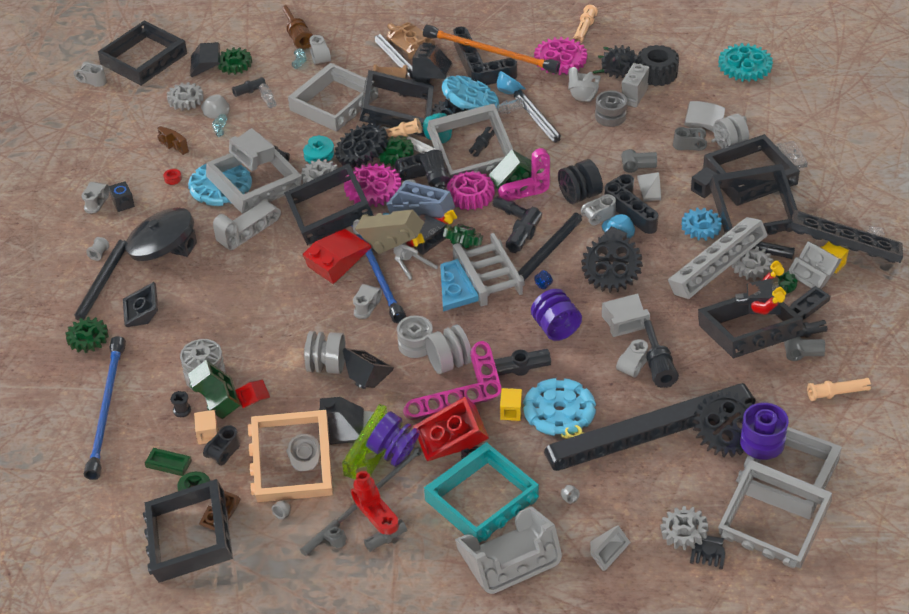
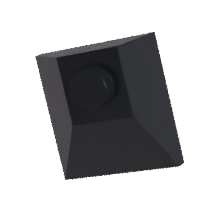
[343,348,394,389]
[319,397,364,445]

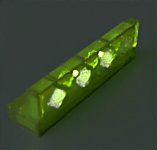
[342,404,402,480]

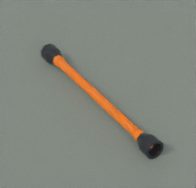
[423,24,561,74]

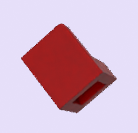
[235,379,270,408]

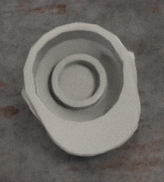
[201,95,230,119]
[286,434,321,471]

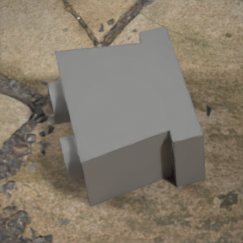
[622,63,649,107]
[229,128,275,171]
[602,294,650,337]

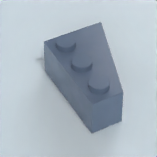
[386,181,455,218]

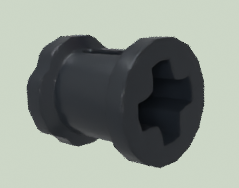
[170,391,191,418]

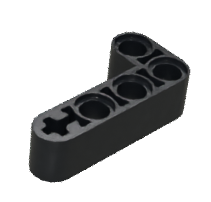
[604,174,659,234]

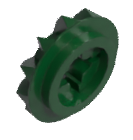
[776,271,798,294]
[177,471,211,491]

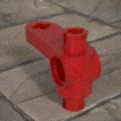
[351,471,399,535]

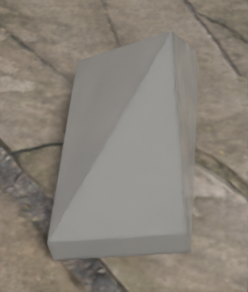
[637,172,661,202]
[590,526,631,571]

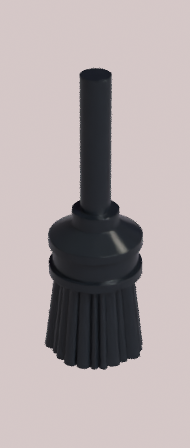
[420,149,450,190]
[644,320,679,388]

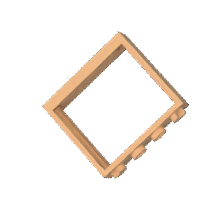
[248,410,333,502]

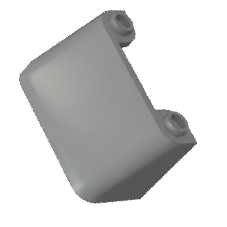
[455,506,562,594]

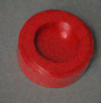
[163,169,182,185]

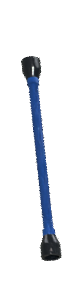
[352,225,406,323]
[83,336,126,480]

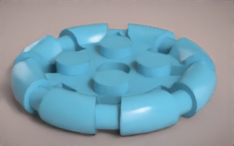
[442,75,499,110]
[188,164,252,206]
[523,378,596,436]

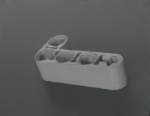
[213,200,281,250]

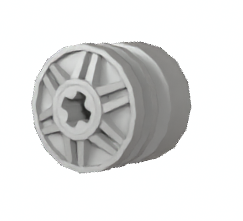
[424,324,472,374]
[304,331,346,374]
[180,339,226,388]

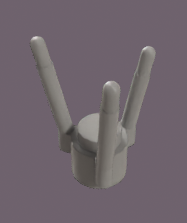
[393,243,438,280]

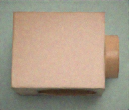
[194,410,218,444]

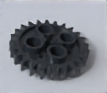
[335,122,389,168]
[581,234,643,293]
[692,391,752,458]

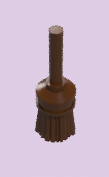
[282,5,313,50]

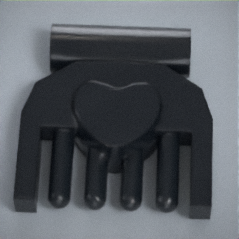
[690,535,725,569]

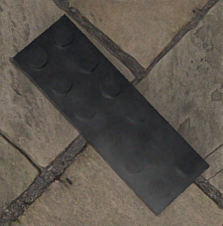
[791,210,903,263]

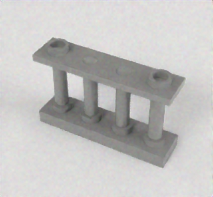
[453,233,525,307]

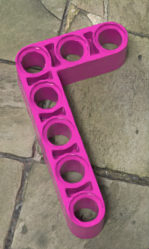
[403,341,501,420]

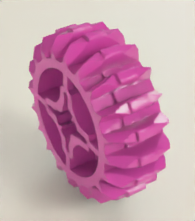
[447,171,495,211]

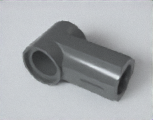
[621,149,657,173]
[784,336,825,361]

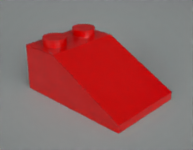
[303,229,372,285]
[413,396,489,461]

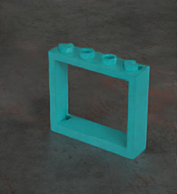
[424,442,539,543]

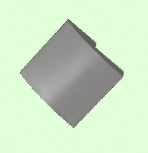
[684,101,725,132]
[788,241,841,289]

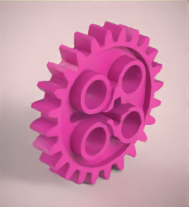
[534,37,587,75]
[344,163,401,207]

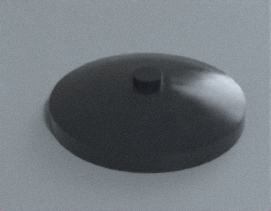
[125,207,194,261]

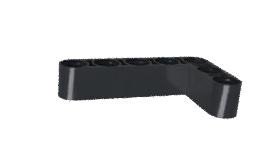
[453,26,517,85]

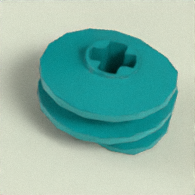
[303,135,335,164]

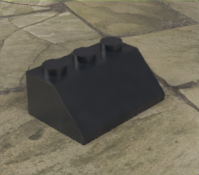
[412,43,452,79]

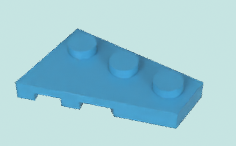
[440,259,479,312]

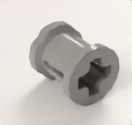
[86,237,110,261]

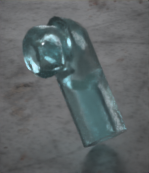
[291,48,307,69]
[212,114,227,137]

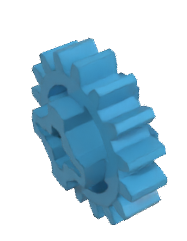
[681,207,722,241]

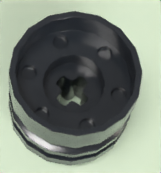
[558,159,603,205]

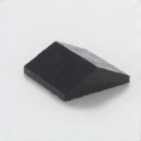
[190,42,220,77]
[123,282,158,327]

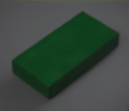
[145,448,192,476]

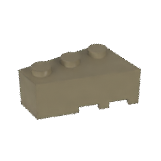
[355,210,425,254]

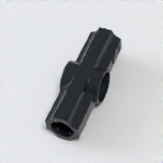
[506,206,542,254]
[494,349,551,376]

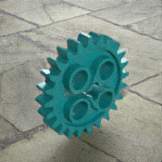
[718,43,773,82]

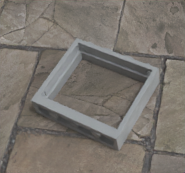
[288,63,378,132]
[427,103,513,183]
[206,149,302,214]
[736,427,842,520]
[718,460,832,569]

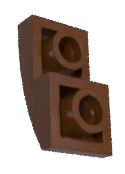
[157,126,189,155]
[199,491,241,531]

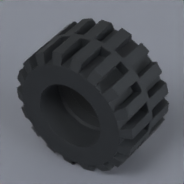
[637,45,679,86]

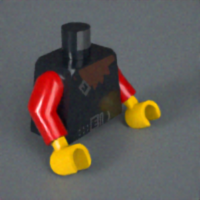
[406,210,457,255]
[735,260,786,315]

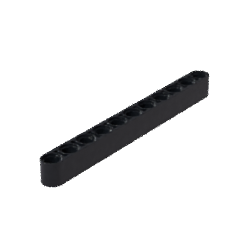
[544,383,756,471]

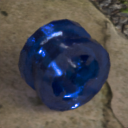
[534,270,553,289]

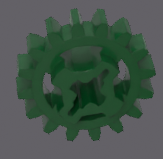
[217,47,252,75]
[378,136,414,166]
[443,224,483,248]
[65,317,109,353]

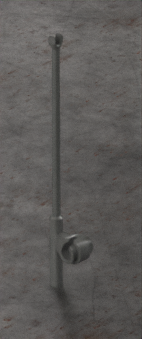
[300,447,422,556]

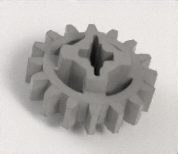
[167,82,203,111]
[301,159,338,184]
[731,247,773,281]
[660,506,709,550]

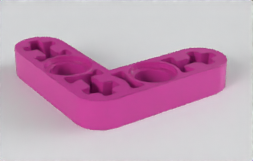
[498,148,550,201]

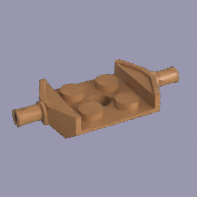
[387,22,435,60]

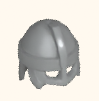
[568,67,601,102]

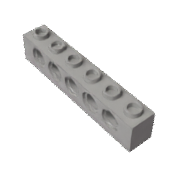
[668,217,768,299]

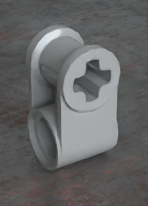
[310,35,331,64]
[74,61,107,87]
[81,182,110,214]
[581,195,616,225]
[353,284,382,319]
[616,339,648,378]

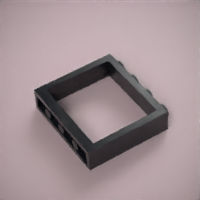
[98,20,187,86]
[359,70,434,137]
[703,134,800,206]
[284,164,374,246]
[709,164,798,235]
[698,297,803,359]
[143,479,233,583]

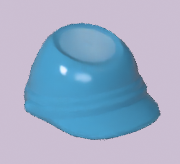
[497,71,526,95]
[602,214,635,239]

